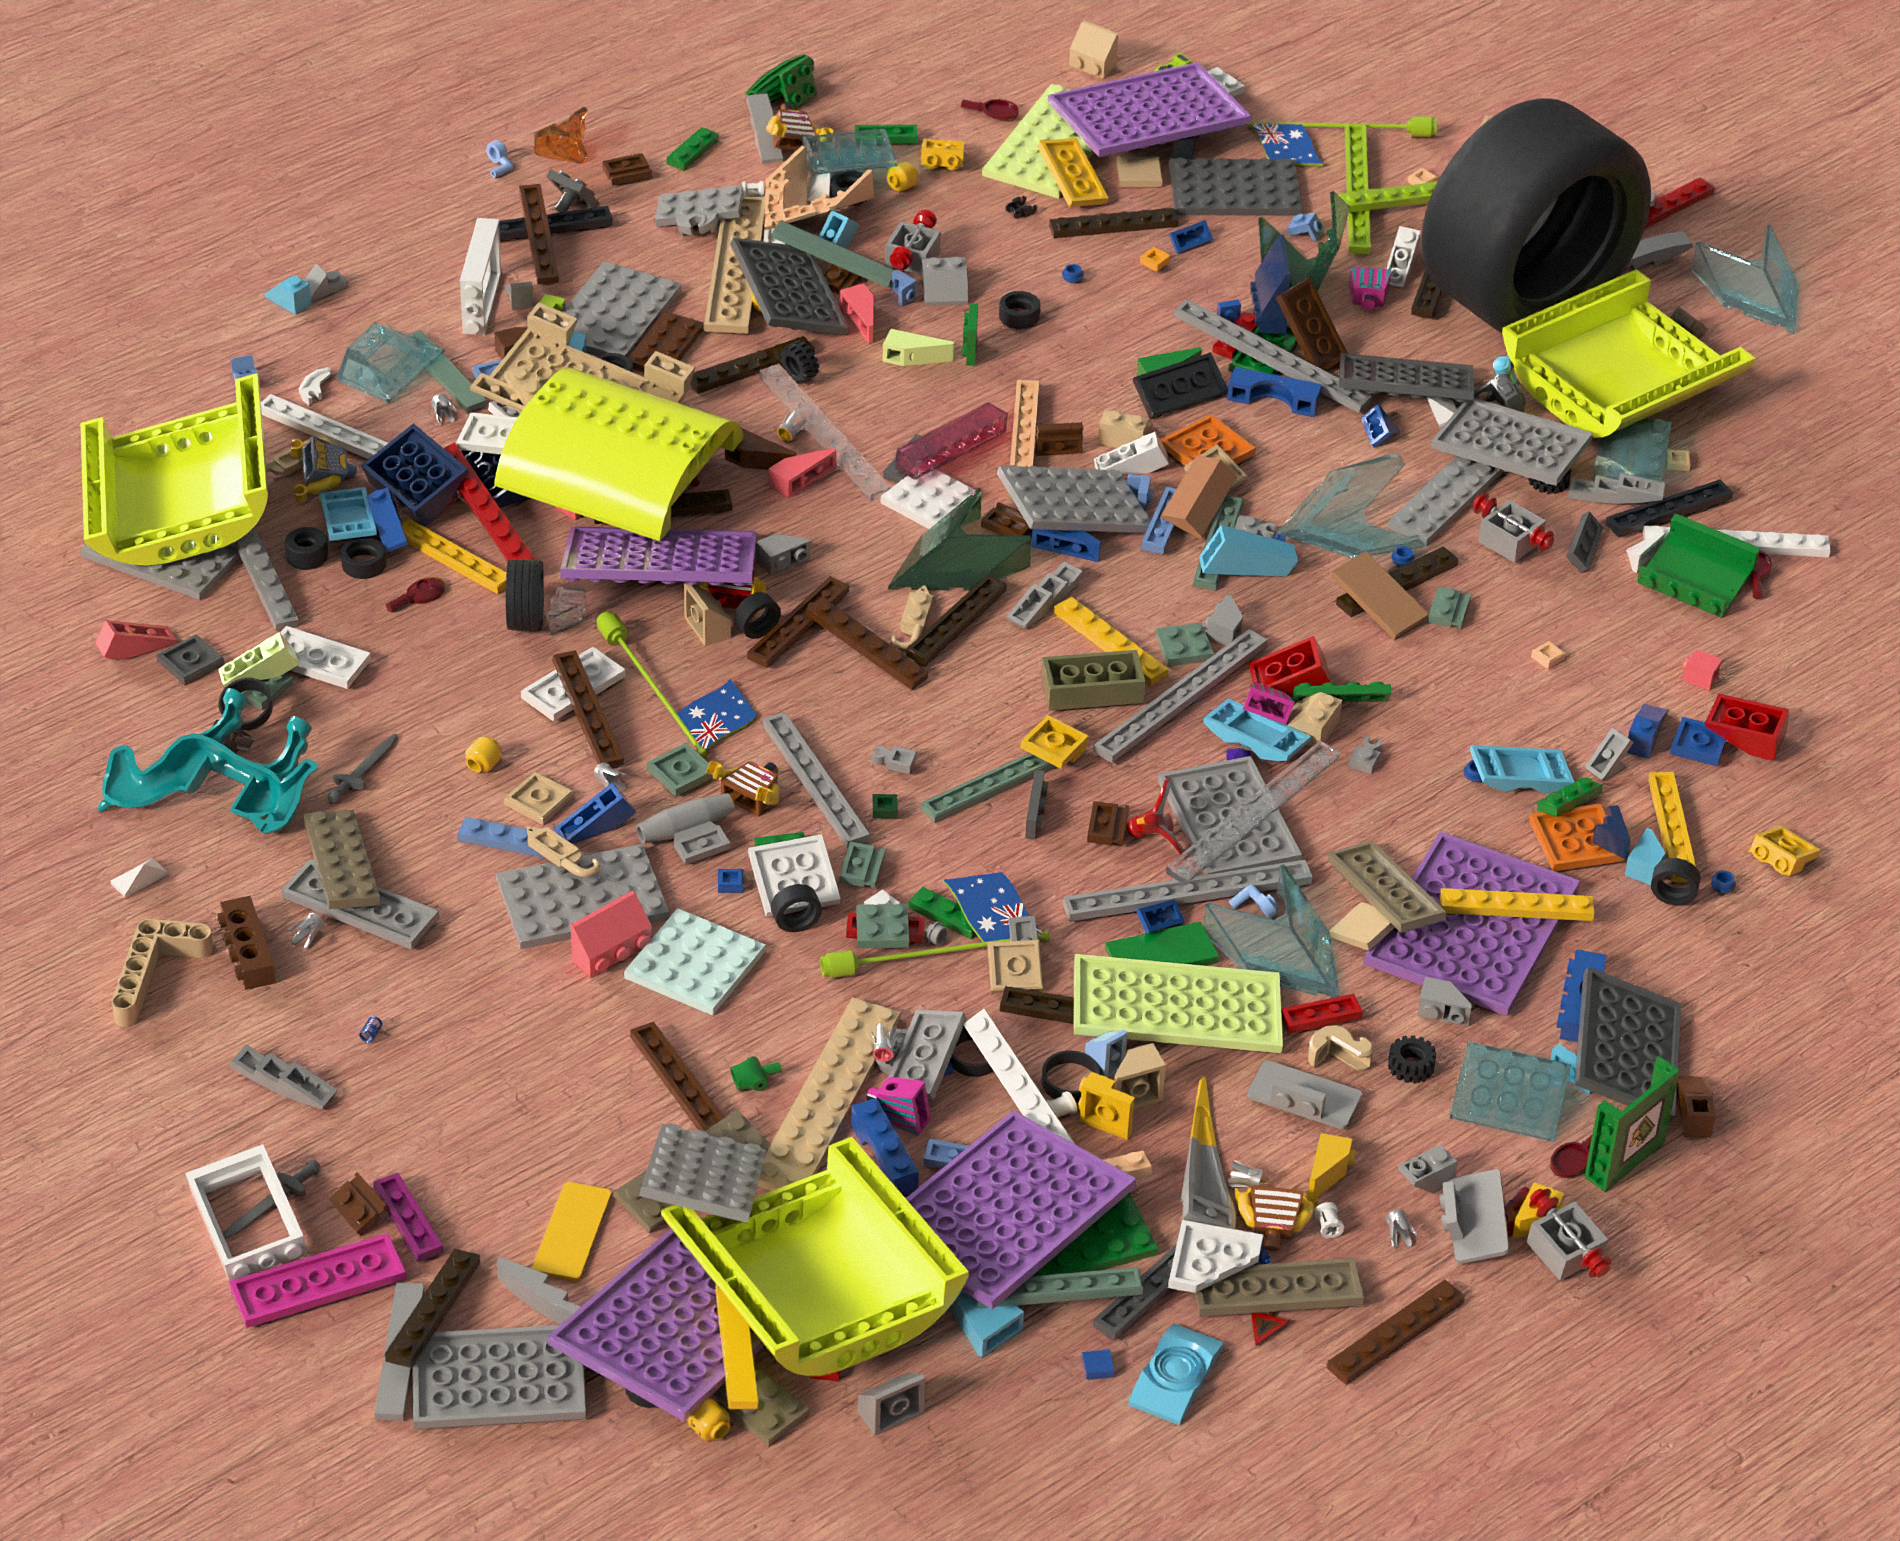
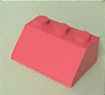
[570,891,652,978]

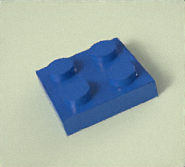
[1670,716,1727,766]

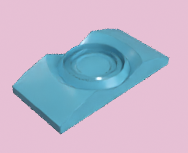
[319,487,377,541]
[1203,698,1311,761]
[1470,745,1574,794]
[1128,1323,1224,1425]

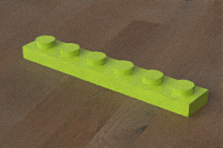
[1337,182,1437,213]

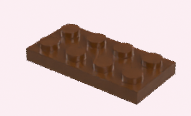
[1276,277,1348,371]
[628,311,704,372]

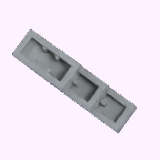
[747,94,783,164]
[1626,231,1693,270]
[1568,473,1665,504]
[1006,561,1084,629]
[230,1044,338,1110]
[497,1257,581,1325]

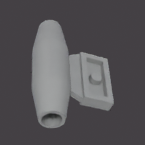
[636,793,735,865]

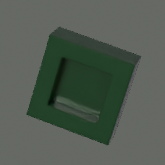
[872,794,898,818]

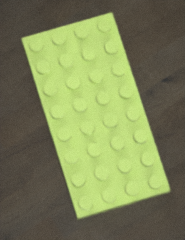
[982,84,1095,199]
[1074,954,1283,1053]

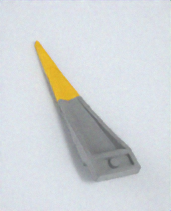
[1181,1076,1236,1229]

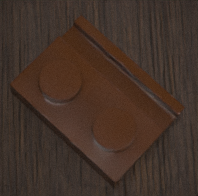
[602,153,652,185]
[824,264,862,293]
[1036,422,1084,456]
[981,502,1032,543]
[1087,801,1129,847]
[328,1172,391,1236]

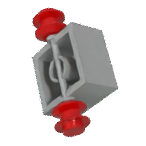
[885,209,941,275]
[1473,493,1554,563]
[1527,1188,1611,1281]

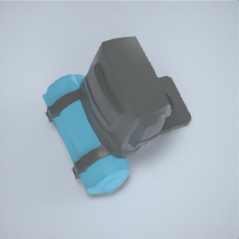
[1473,356,1526,412]

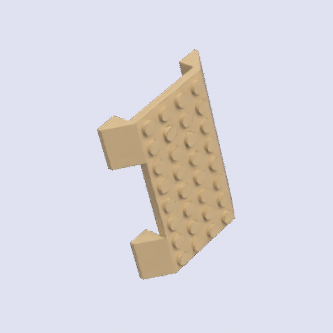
[470,302,695,412]

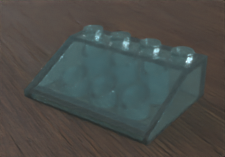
[803,129,897,174]
[1592,419,1672,482]
[1449,1041,1572,1142]

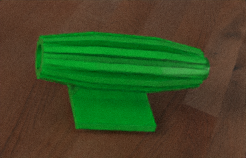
[746,54,817,109]

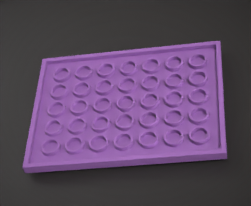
[1048,62,1251,157]
[560,526,757,586]
[1364,832,1580,1016]
[906,1110,1137,1310]
[547,1228,765,1421]

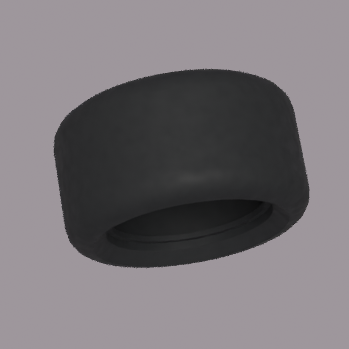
[1421,98,1651,333]

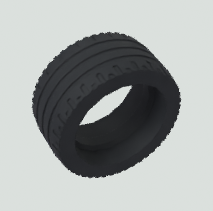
[506,559,544,631]

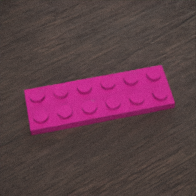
[229,1233,406,1328]

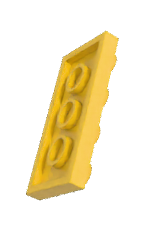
[1037,138,1109,207]

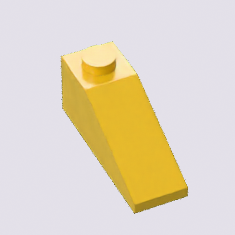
[1307,1133,1356,1201]

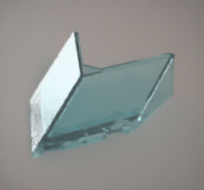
[1691,224,1799,334]
[1275,452,1425,558]
[1203,864,1340,998]

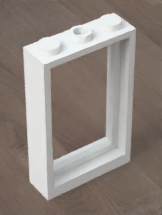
[460,218,502,335]
[186,1144,308,1281]

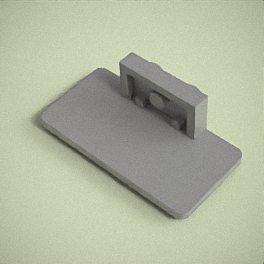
[1247,1060,1362,1130]
[1439,1169,1510,1264]

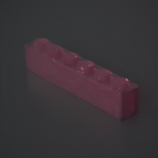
[895,402,1008,480]

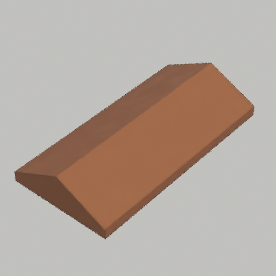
[1160,455,1237,540]

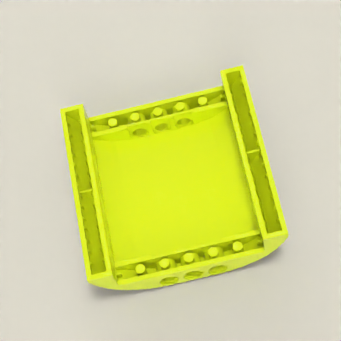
[1502,269,1756,438]
[495,368,743,541]
[81,373,268,566]
[661,1137,969,1376]

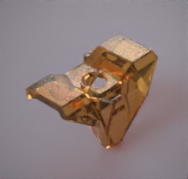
[534,106,588,163]

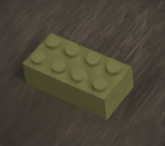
[1041,650,1146,711]

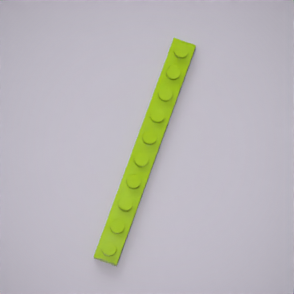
[1345,123,1371,255]

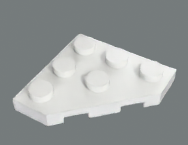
[1168,1220,1263,1293]

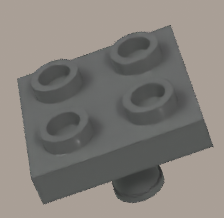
[546,169,599,212]

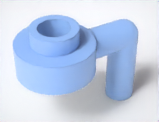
[486,140,513,178]
[1228,885,1278,919]

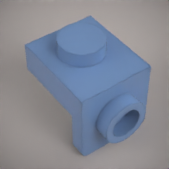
[1287,212,1324,241]
[891,269,917,307]
[230,355,260,381]
[1127,474,1154,511]

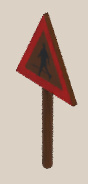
[1251,1311,1290,1346]

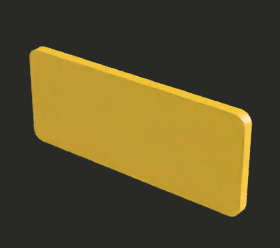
[533,1182,611,1281]

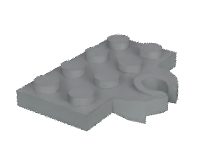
[655,186,744,236]
[876,1010,967,1100]

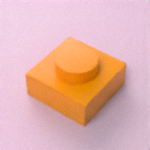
[1140,247,1171,272]

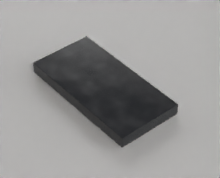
[1132,352,1228,419]

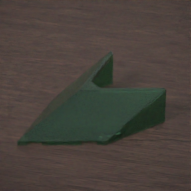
[1258,191,1350,292]
[888,488,1032,591]

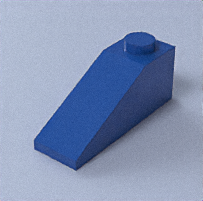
[366,488,408,553]
[1032,529,1101,562]
[1627,704,1668,759]
[554,782,636,844]

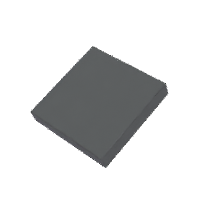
[156,635,225,685]

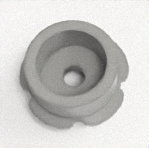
[925,922,949,946]

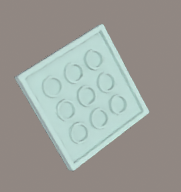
[624,908,766,1016]

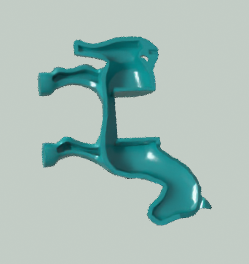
[97,688,318,834]

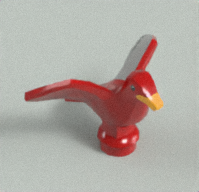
[1127,778,1187,859]

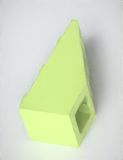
[883,329,954,366]
[218,632,299,687]

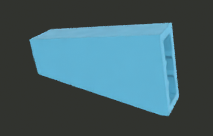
[1199,525,1298,576]
[949,1291,1024,1358]

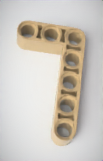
[112,919,213,1027]

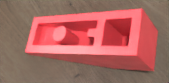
[840,283,875,344]
[769,448,836,499]
[95,620,177,659]

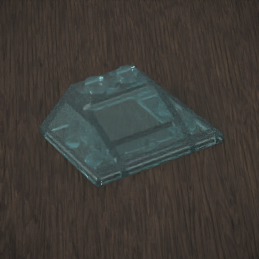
[337,322,445,403]

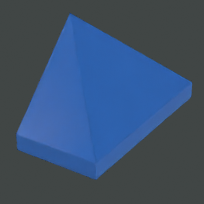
[1169,220,1213,254]
[1361,404,1399,448]
[1136,899,1185,934]

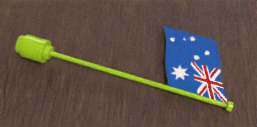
[1248,116,1437,166]
[597,611,757,758]
[820,872,1050,979]

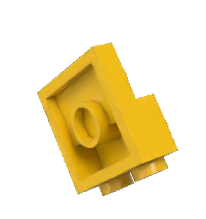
[921,139,965,170]
[1020,715,1088,769]
[1749,825,1821,876]
[1078,1072,1135,1140]

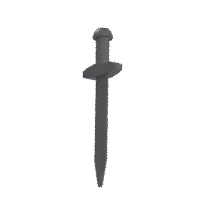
[328,734,397,804]
[223,1160,320,1239]

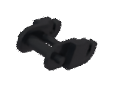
[1005,196,1038,219]

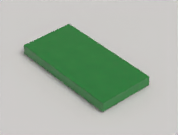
[1228,325,1299,375]
[1105,921,1219,966]

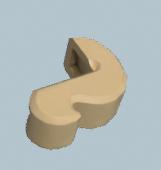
[1308,1025,1374,1071]

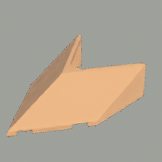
[765,146,874,230]

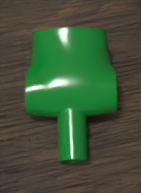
[730,1056,782,1091]

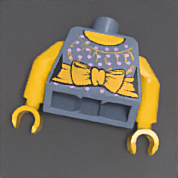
[291,436,357,502]

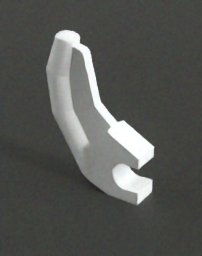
[299,367,331,406]

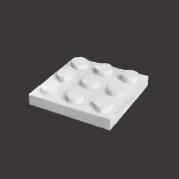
[881,463,977,532]
[748,834,841,918]

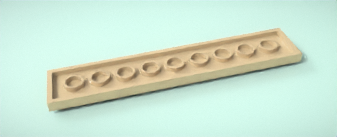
[704,196,765,334]
[757,998,901,1191]

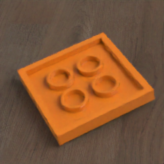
[1160,414,1256,466]
[1529,804,1624,871]

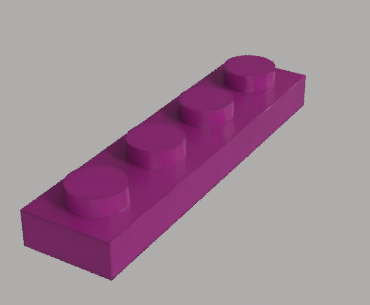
[373,1172,443,1262]

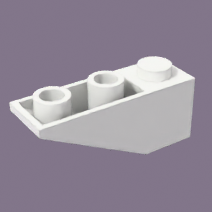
[1387,226,1421,288]
[1094,432,1169,474]

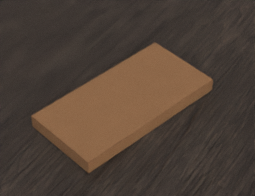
[1331,551,1429,639]

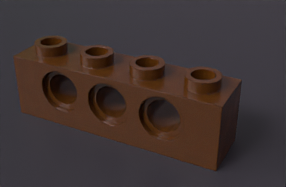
[217,896,276,990]

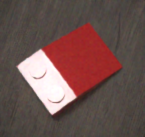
[1248,636,1331,695]
[1705,693,1789,761]

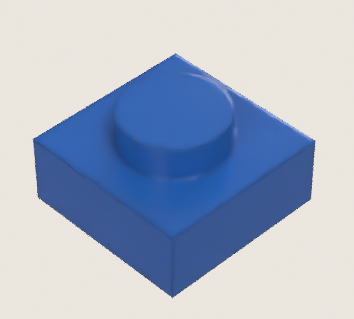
[1217,299,1241,323]

